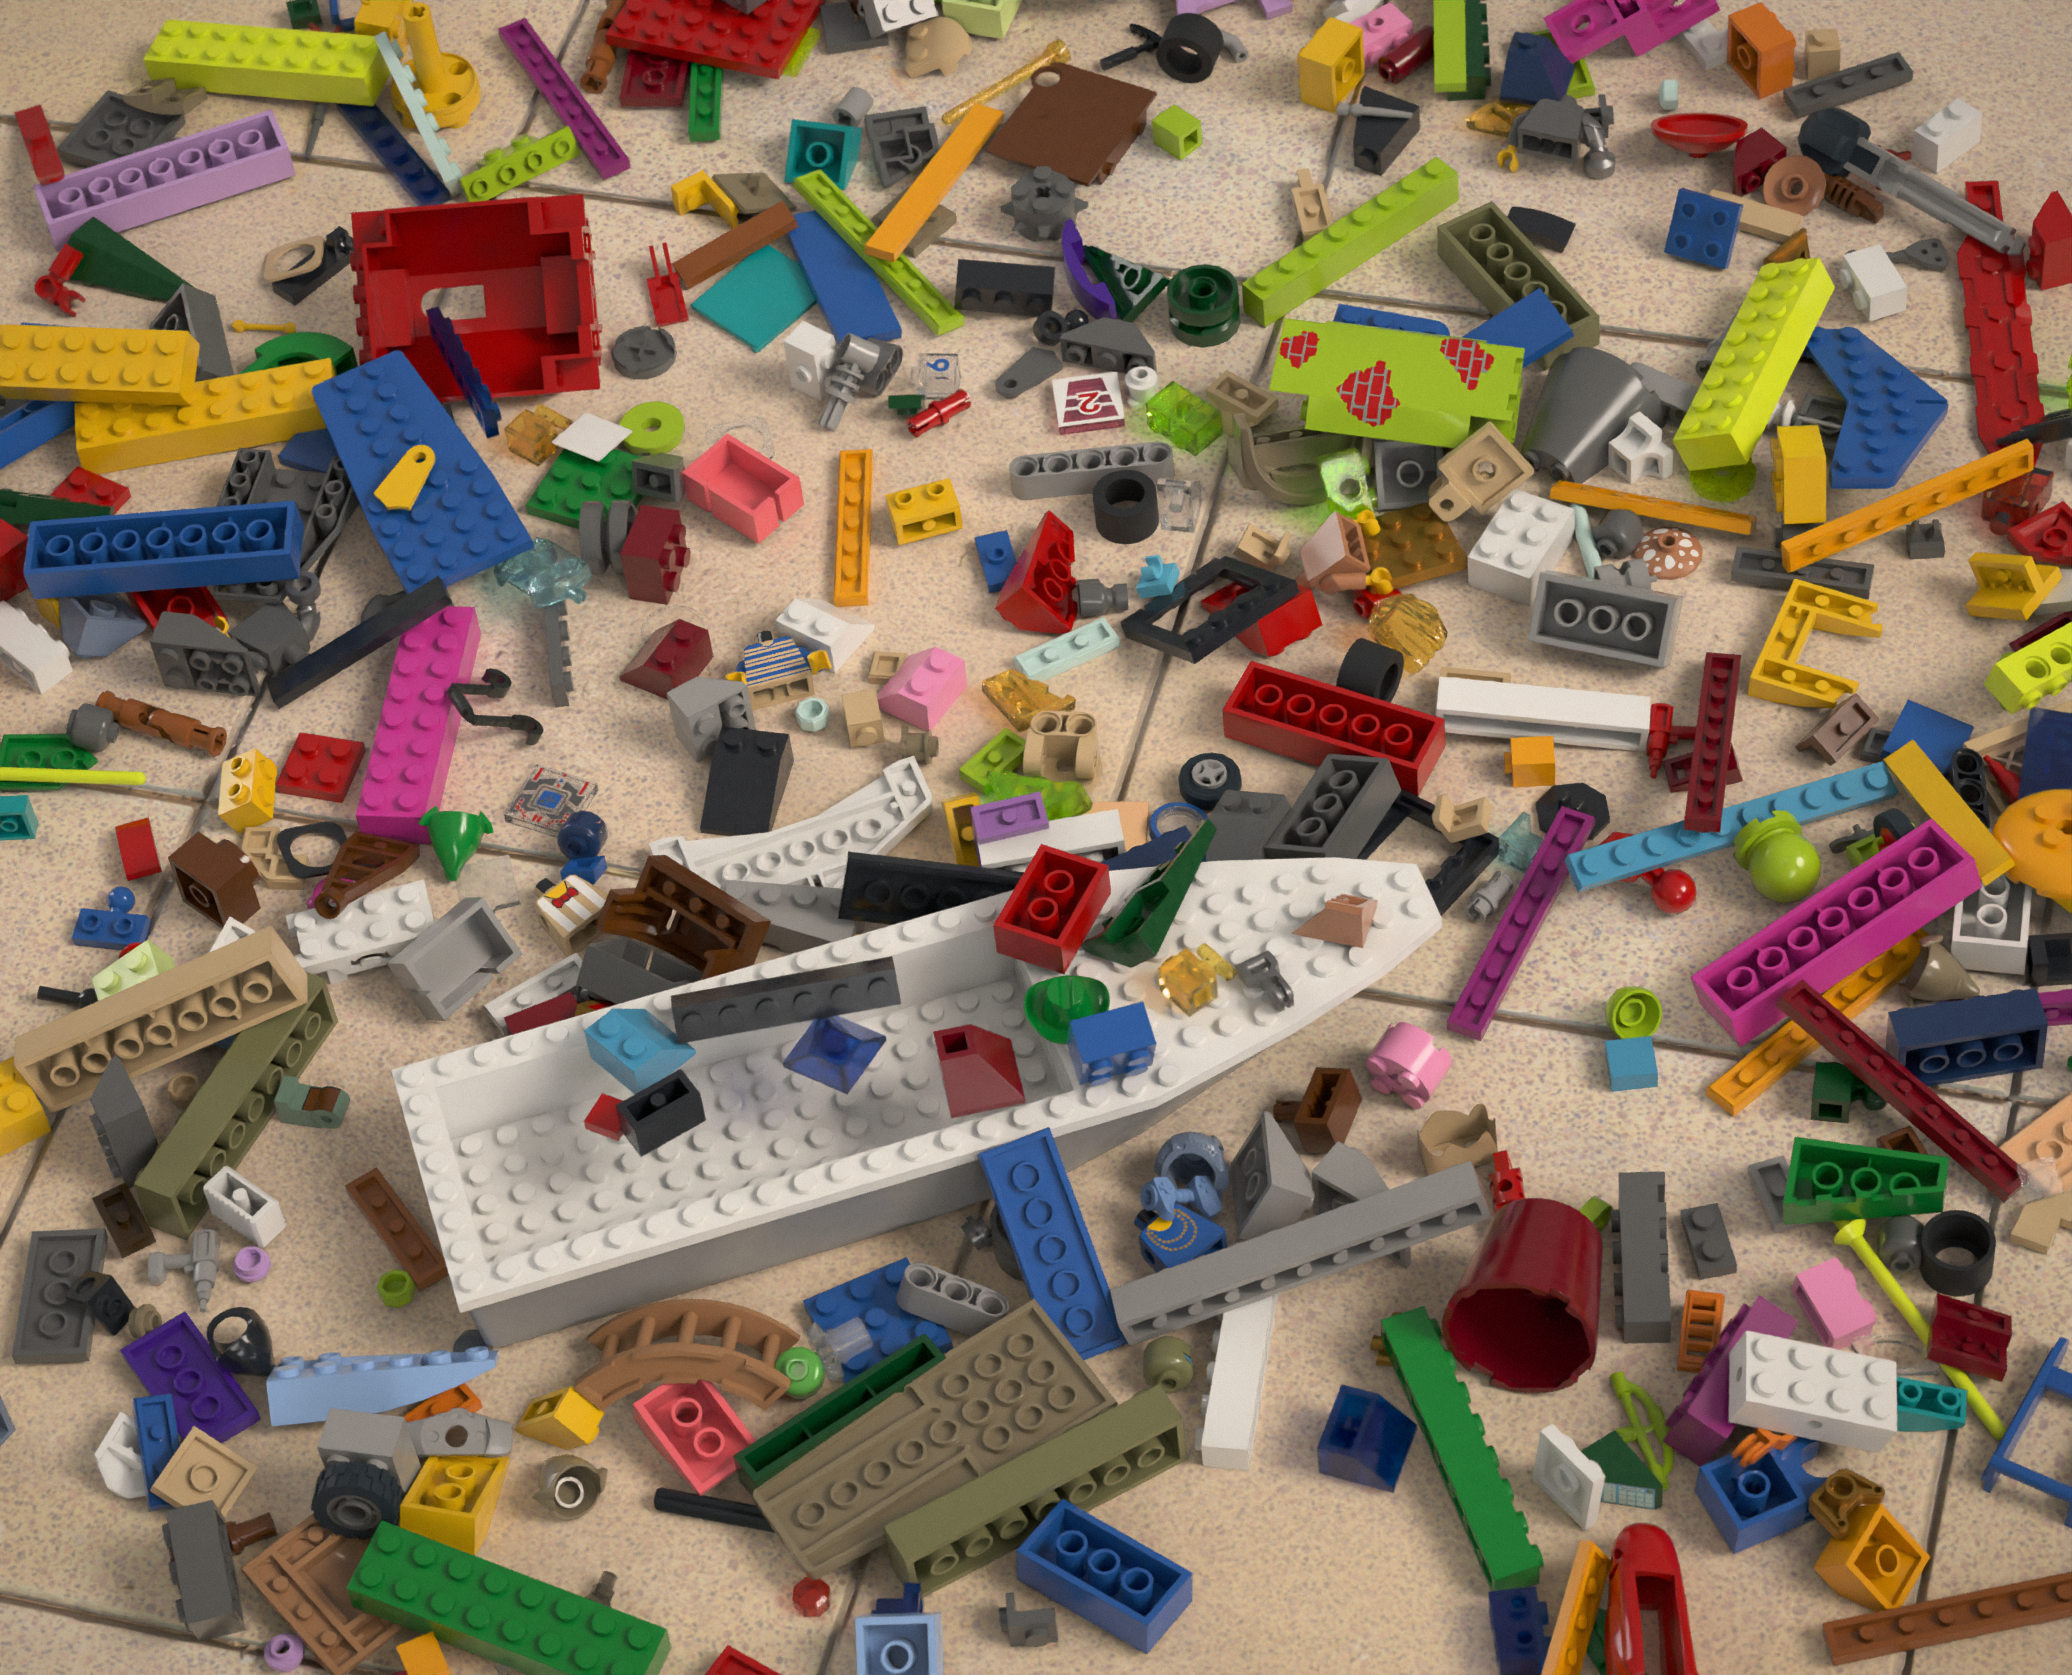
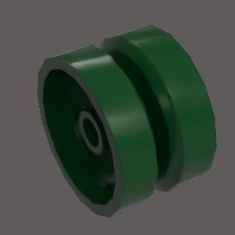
[1167,264,1241,348]

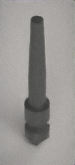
[304,103,327,161]

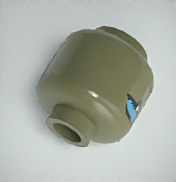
[1143,1336,1193,1393]

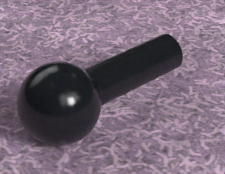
[37,986,98,1009]

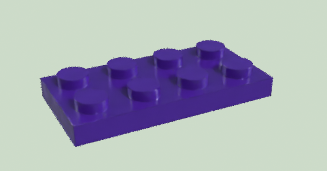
[120,1311,261,1444]

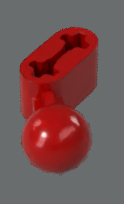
[1598,832,1697,914]

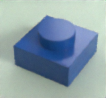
[560,856,607,885]

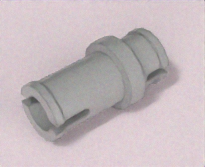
[1464,871,1513,923]

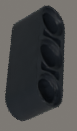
[1943,748,1990,829]

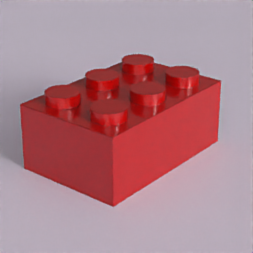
[993,844,1111,975]

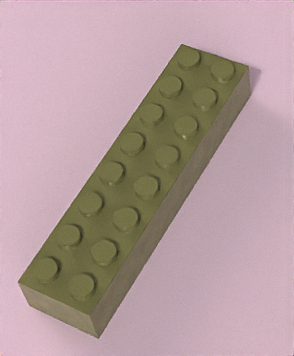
[134,971,338,1240]
[884,1384,1188,1602]

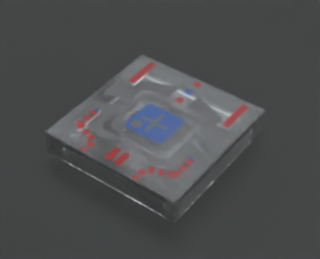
[503,764,599,838]

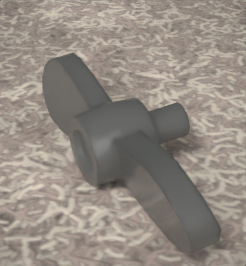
[1829,824,1874,854]

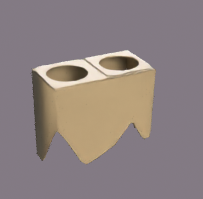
[1417,1103,1498,1175]

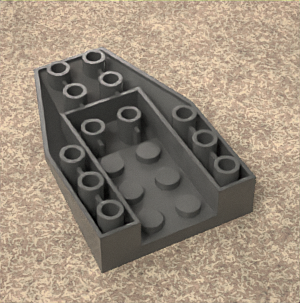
[214,448,359,604]

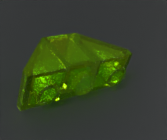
[986,771,1093,821]

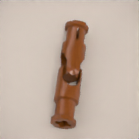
[579,0,627,94]
[95,691,227,757]

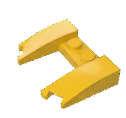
[1748,578,1883,708]

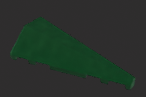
[65,216,195,301]
[0,488,114,524]
[1081,818,1217,968]

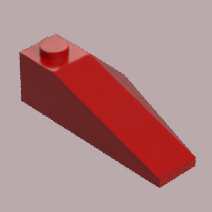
[995,510,1078,634]

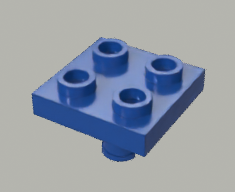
[1664,188,1744,270]

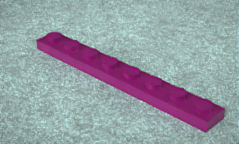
[498,18,631,180]
[1447,806,1595,1041]

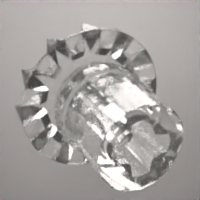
[806,1316,873,1381]

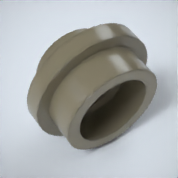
[128,1304,162,1338]

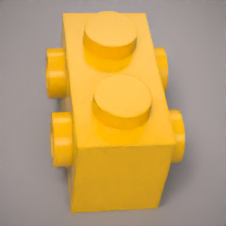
[885,478,963,545]
[218,748,277,834]

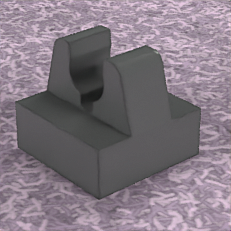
[1906,519,1945,560]

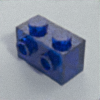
[1488,1586,1552,1675]

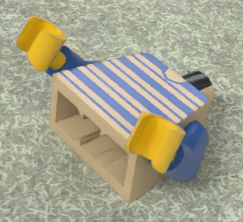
[725,631,832,711]

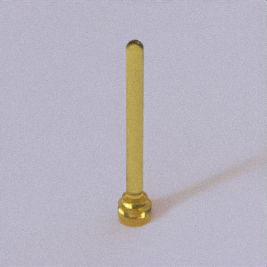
[942,39,1071,125]

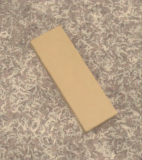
[1709,189,1803,243]

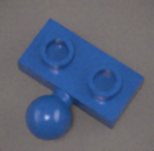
[71,886,151,951]

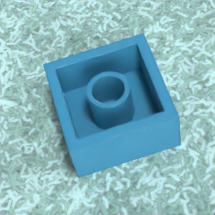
[1605,1036,1658,1092]

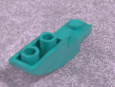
[1896,1376,1967,1432]

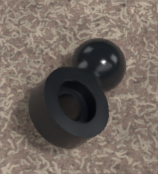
[1033,310,1089,346]

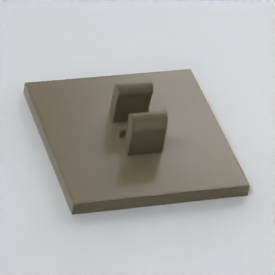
[712,172,796,213]

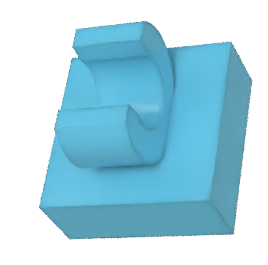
[1136,555,1180,599]

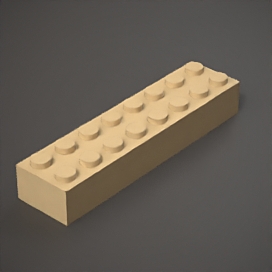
[14,926,308,1113]

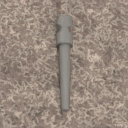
[1336,102,1413,118]

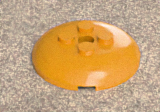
[1992,789,2072,900]

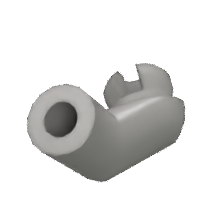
[1220,29,1249,62]

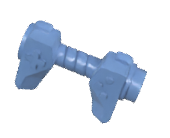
[1140,1175,1223,1221]

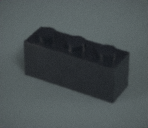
[954,259,1055,316]

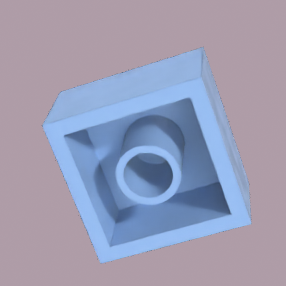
[855,1612,944,1675]

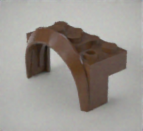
[596,855,771,980]

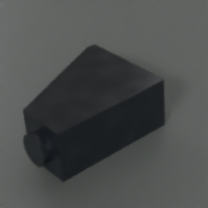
[1353,86,1420,176]

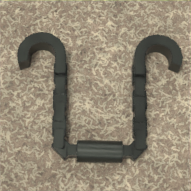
[447,668,544,745]

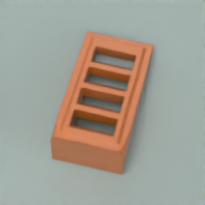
[1677,1290,1725,1373]

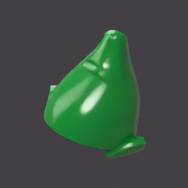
[418,806,494,882]

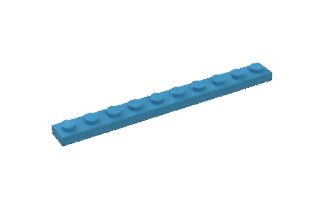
[1564,761,1898,892]

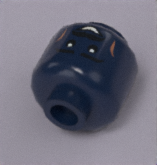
[557,810,608,859]

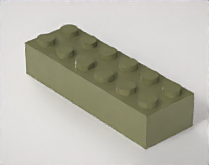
[1437,201,1600,371]

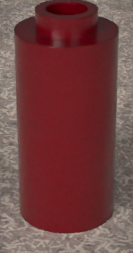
[1378,25,1434,84]

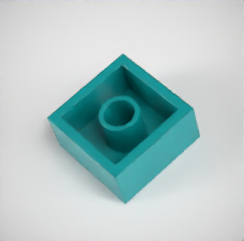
[0,795,38,841]

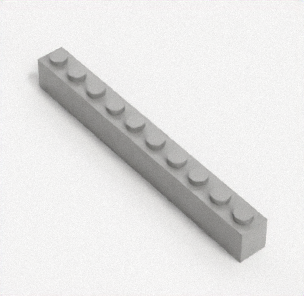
[1110,1160,1491,1346]

